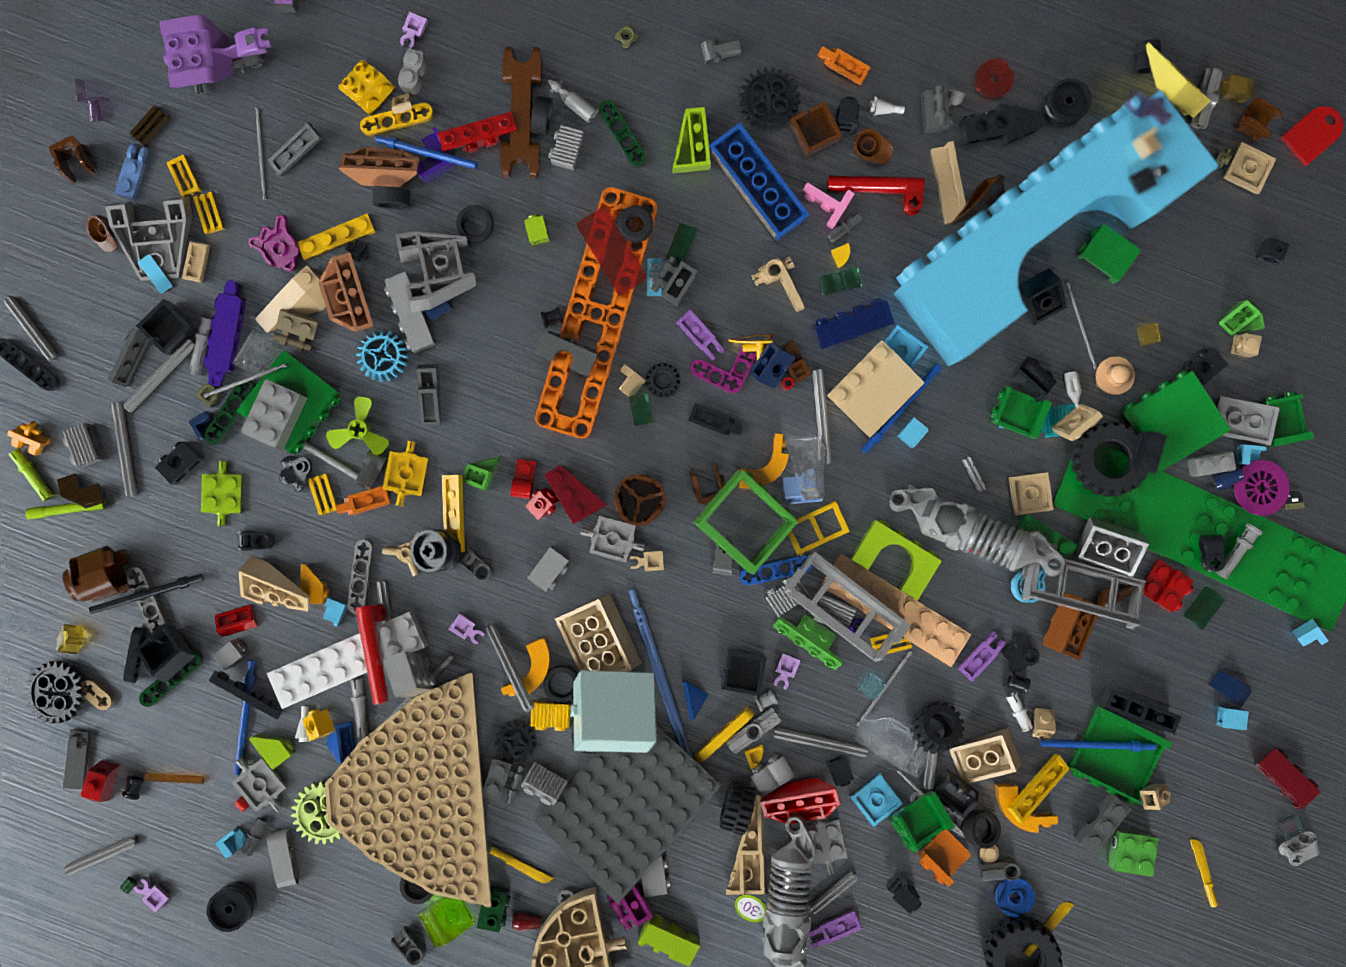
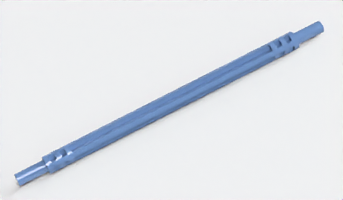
[628,589,693,757]

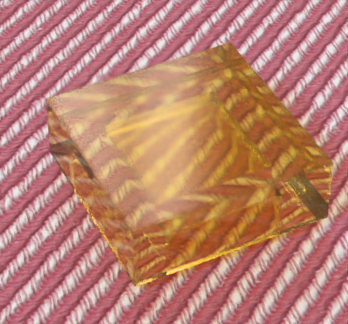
[1137,323,1161,346]

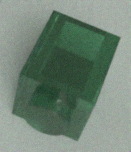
[629,393,653,426]

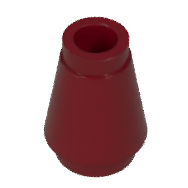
[512,912,540,932]

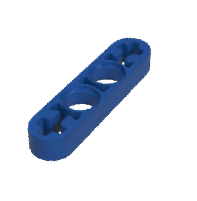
[739,554,813,586]

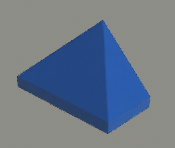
[682,680,708,721]
[326,721,355,764]

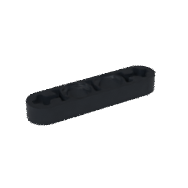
[0,338,60,391]

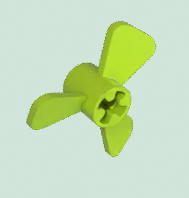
[326,397,389,455]

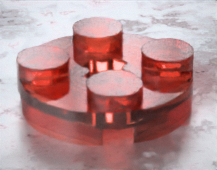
[975,58,1014,99]

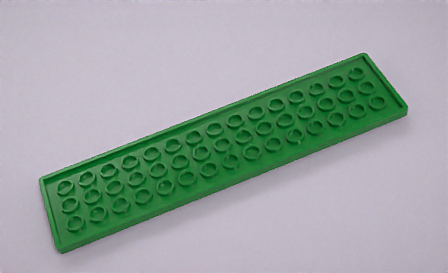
[1052,443,1346,631]

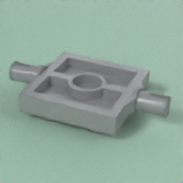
[580,516,645,563]
[231,757,288,813]
[807,818,848,875]

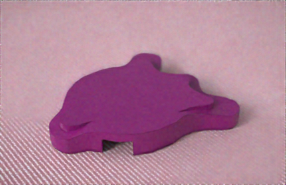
[248,215,299,271]

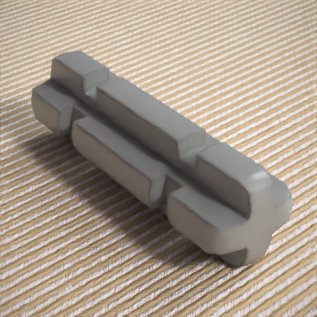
[962,456,988,492]

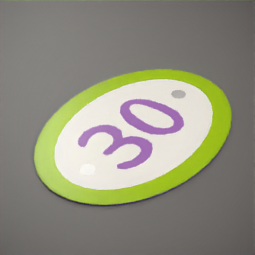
[735,895,767,922]

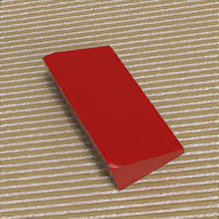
[215,604,258,637]

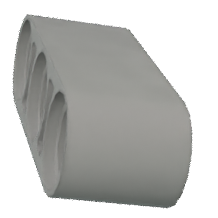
[267,829,299,888]

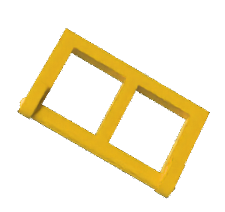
[788,501,850,555]

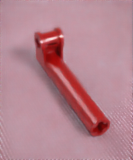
[827,176,925,216]
[355,604,389,704]

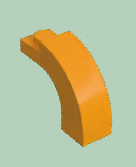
[738,433,789,489]
[501,637,551,697]
[994,783,1058,832]

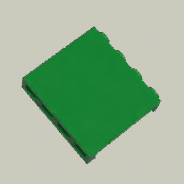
[236,350,342,454]
[1122,369,1231,471]
[1068,705,1172,805]

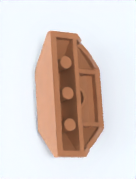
[339,147,420,187]
[318,252,374,332]

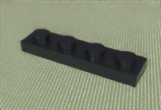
[209,670,282,720]

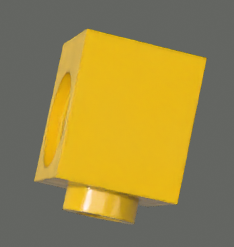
[302,709,335,741]

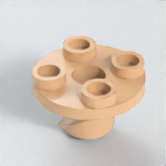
[1095,356,1135,395]

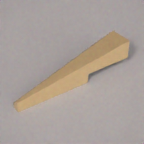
[726,795,767,895]

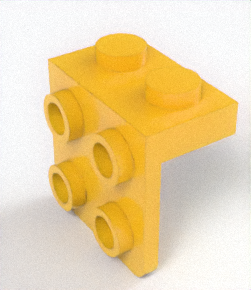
[338,60,395,116]

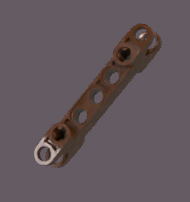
[500,47,542,179]

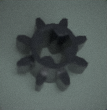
[345,239,370,263]

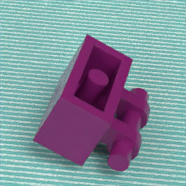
[606,882,655,930]

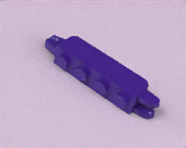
[204,280,246,387]

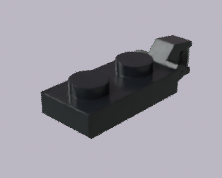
[688,403,742,436]

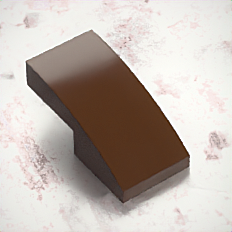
[781,340,812,384]

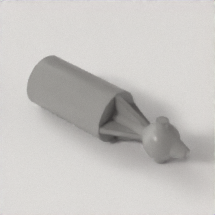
[548,79,599,123]

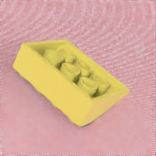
[1146,43,1211,118]

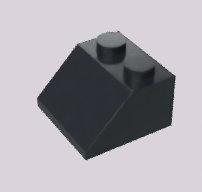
[1018,268,1067,325]

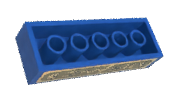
[709,123,810,242]

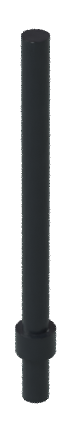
[89,573,204,614]

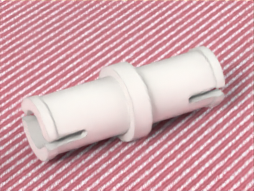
[1006,692,1034,732]

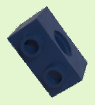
[749,342,795,389]

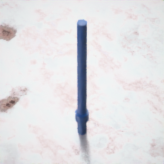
[375,135,479,169]
[861,364,942,454]
[234,660,256,775]
[1040,739,1156,752]

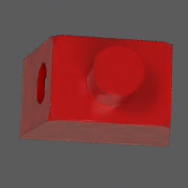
[80,760,120,802]

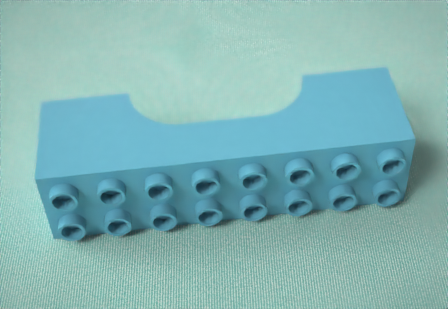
[894,90,1219,367]

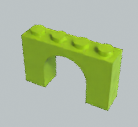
[850,519,942,600]

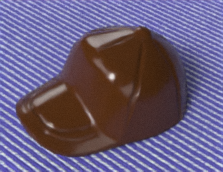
[854,128,893,164]
[86,215,118,252]
[1097,585,1133,608]

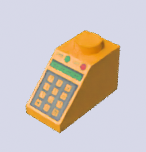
[300,564,330,604]

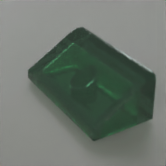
[666,223,698,264]
[1183,586,1225,630]

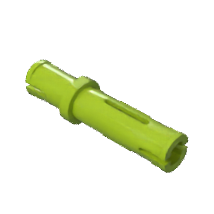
[9,448,54,502]

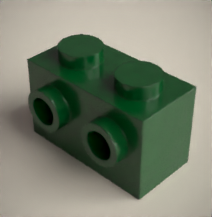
[477,886,511,933]

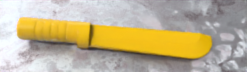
[1190,839,1218,907]
[489,846,553,883]
[1024,902,1074,957]

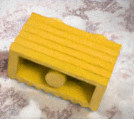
[531,701,571,731]

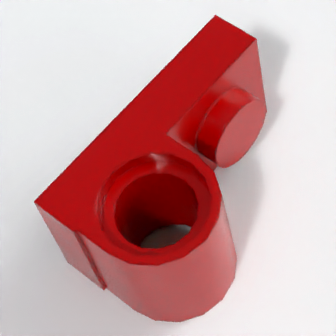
[511,459,537,499]

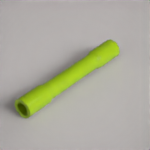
[25,499,106,520]

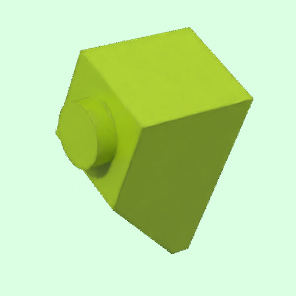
[249,734,296,770]

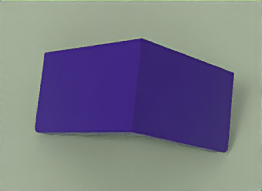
[417,127,457,184]

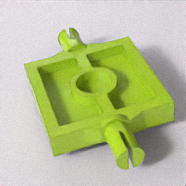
[201,461,243,526]

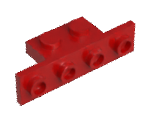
[437,112,517,153]

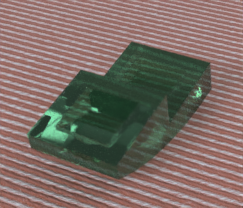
[818,268,862,296]

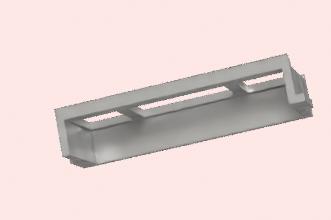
[783,552,911,662]
[1022,558,1146,629]

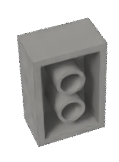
[241,379,307,450]
[1075,517,1149,577]
[383,651,436,698]

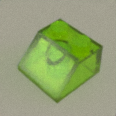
[417,897,475,948]

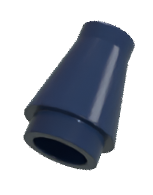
[1213,468,1245,491]

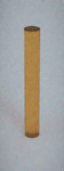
[145,774,205,784]

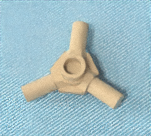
[382,531,420,576]

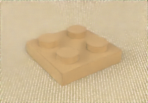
[1223,142,1276,194]
[1051,404,1103,441]
[1009,472,1054,515]

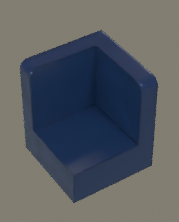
[424,301,453,321]
[189,411,222,442]

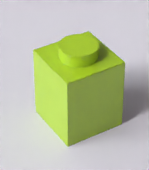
[524,214,550,246]

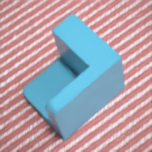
[897,417,928,448]
[1235,444,1267,465]
[323,597,348,626]
[1292,619,1328,646]
[1216,706,1249,730]
[215,826,248,859]

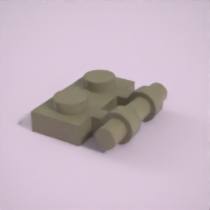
[273,309,319,352]

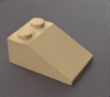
[950,728,1022,784]

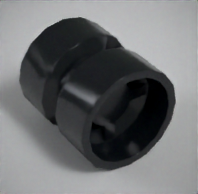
[1135,39,1162,74]

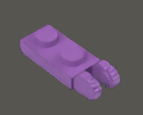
[676,310,725,361]
[957,631,1007,682]
[807,909,862,948]

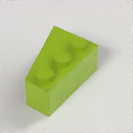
[672,107,711,174]
[638,913,700,967]

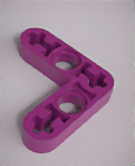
[690,343,757,394]

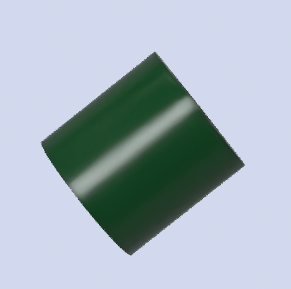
[120,876,138,894]

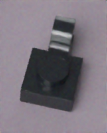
[1128,164,1168,195]

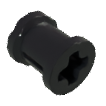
[540,307,563,329]
[1005,671,1031,695]
[122,775,145,800]

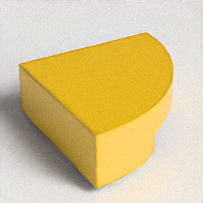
[831,243,850,269]
[744,744,764,769]

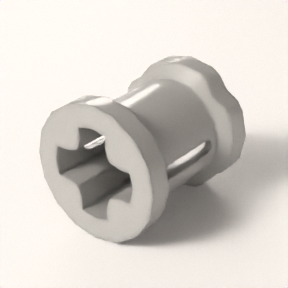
[754,688,778,712]

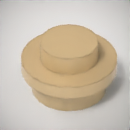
[979,845,999,863]

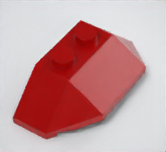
[760,778,840,824]

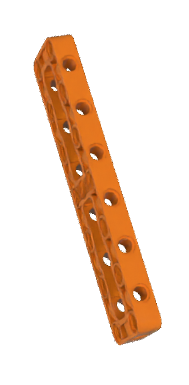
[535,187,657,439]

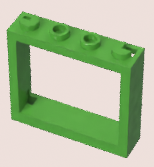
[693,470,798,575]

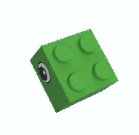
[1108,828,1159,877]

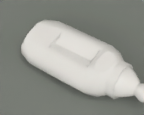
[1064,371,1082,407]

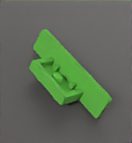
[773,614,844,670]

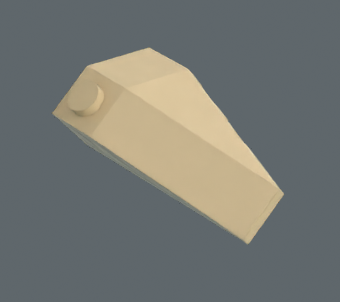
[255,266,326,334]
[239,556,310,611]

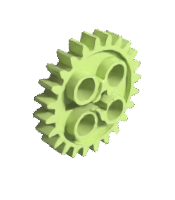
[291,780,342,845]

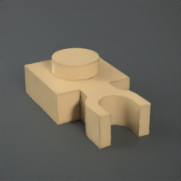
[630,551,664,571]

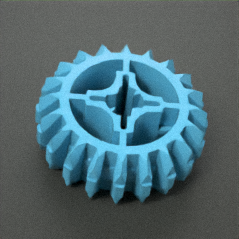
[356,330,409,382]

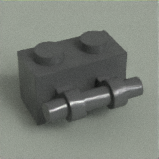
[921,86,953,134]
[651,256,698,307]
[483,755,525,804]

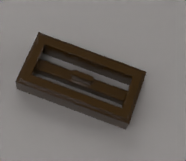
[129,105,171,147]

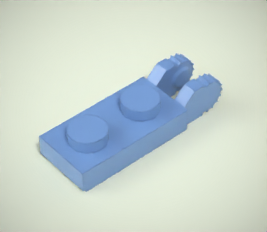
[114,143,149,200]

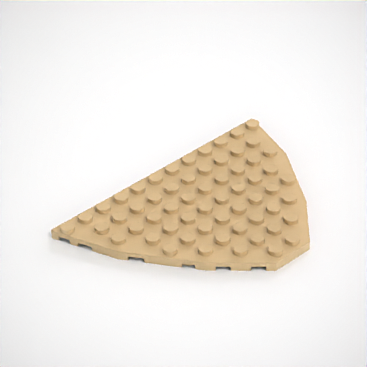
[325,672,492,907]

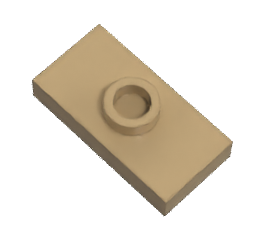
[391,93,413,114]
[182,241,210,283]

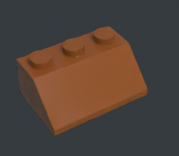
[1042,592,1098,660]

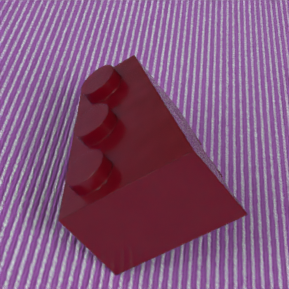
[544,465,607,525]
[1256,748,1321,809]

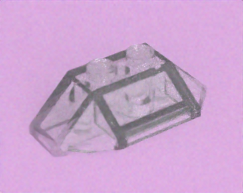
[853,717,927,779]

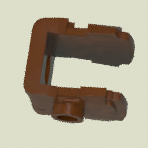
[1234,97,1283,142]
[49,136,96,184]
[689,462,726,504]

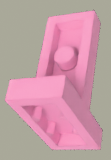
[802,182,855,230]

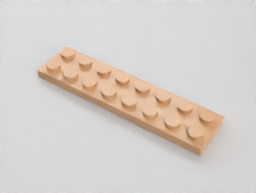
[820,553,972,667]

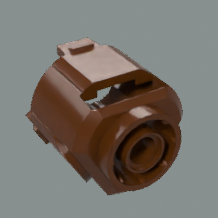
[614,474,666,526]
[63,546,134,602]

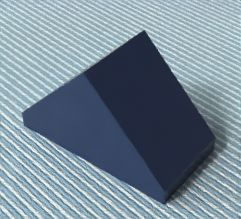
[1209,670,1252,707]

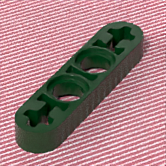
[599,100,646,168]
[204,381,255,445]
[139,652,203,707]

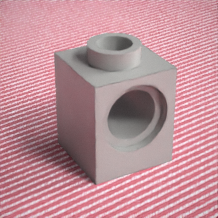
[212,640,247,671]

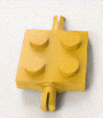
[383,441,428,507]

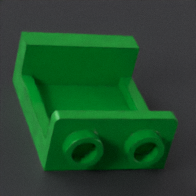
[1077,224,1141,284]
[990,385,1052,439]
[1259,391,1314,447]
[891,791,955,852]

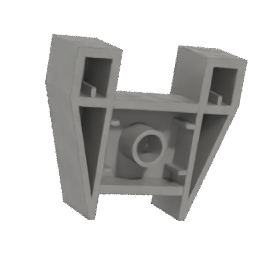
[395,231,476,313]

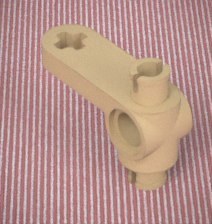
[751,257,804,312]

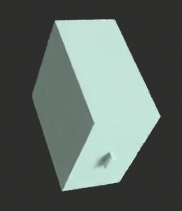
[571,670,656,752]

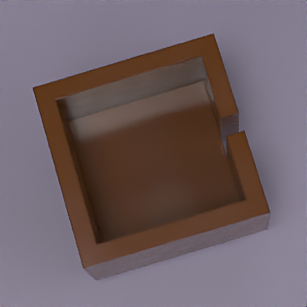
[789,101,842,158]

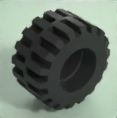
[910,701,965,754]
[719,781,756,835]

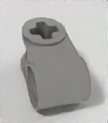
[1279,831,1320,866]

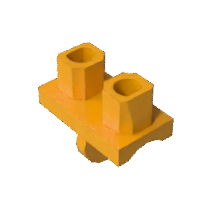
[7,421,51,455]

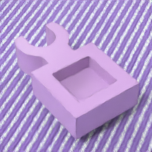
[400,12,428,49]
[448,612,485,644]
[774,653,801,690]
[134,877,171,913]

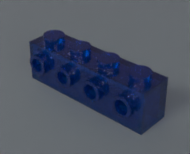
[812,298,894,349]

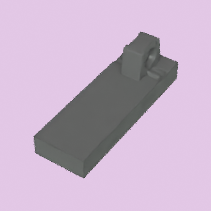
[267,123,322,176]
[107,328,150,388]
[63,729,91,790]

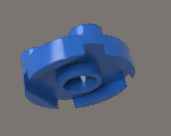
[995,877,1035,917]

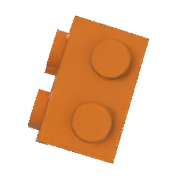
[917,830,971,887]

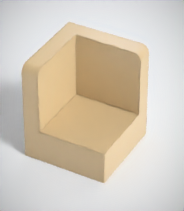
[1132,127,1162,160]
[619,364,645,399]

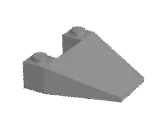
[105,196,193,281]

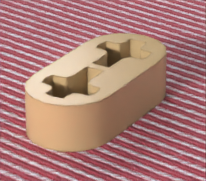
[81,679,115,710]

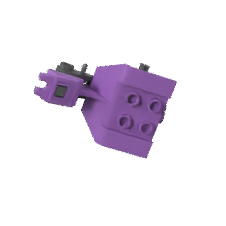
[159,15,272,95]

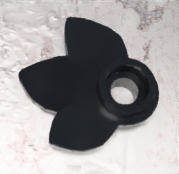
[279,456,312,493]
[1001,633,1040,672]

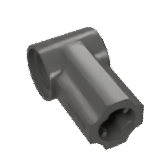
[701,37,741,64]
[355,450,388,490]
[980,858,1021,881]

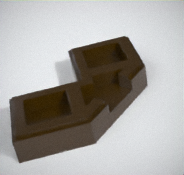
[57,473,104,509]

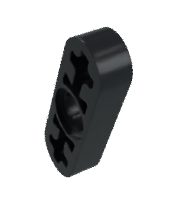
[123,627,147,683]

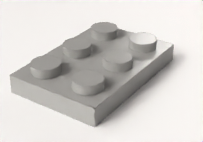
[1217,396,1280,445]

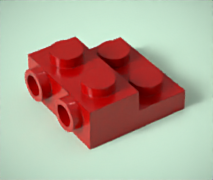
[1143,559,1194,613]

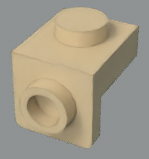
[1032,708,1056,739]

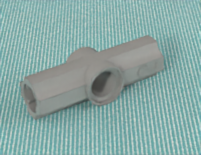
[1189,68,1223,129]
[726,707,781,754]

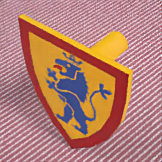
[728,333,774,360]

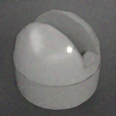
[949,90,965,106]

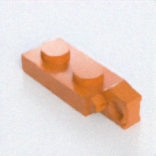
[818,46,871,86]
[335,486,391,516]

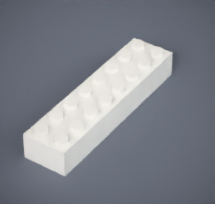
[267,610,428,709]

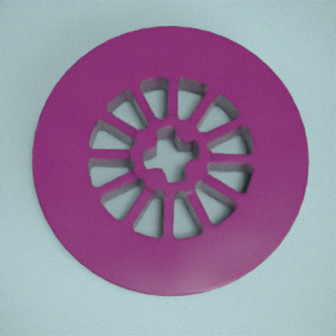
[1234,460,1290,516]

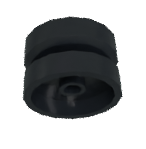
[1043,78,1092,127]
[411,529,461,572]
[206,882,257,932]

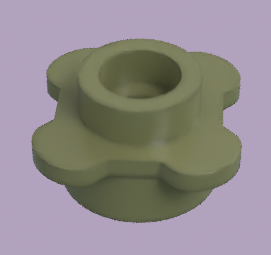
[615,25,638,48]
[1216,147,1233,168]

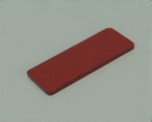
[577,207,647,295]

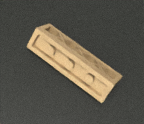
[930,141,966,225]

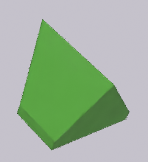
[1218,299,1265,336]
[462,455,502,491]

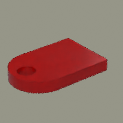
[1280,106,1343,166]

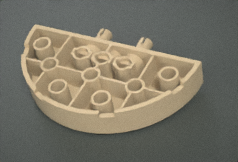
[532,887,627,967]

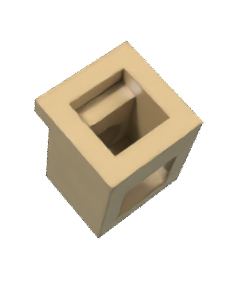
[1230,333,1262,358]
[1139,783,1171,810]

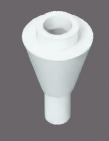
[869,96,905,116]
[295,706,311,742]

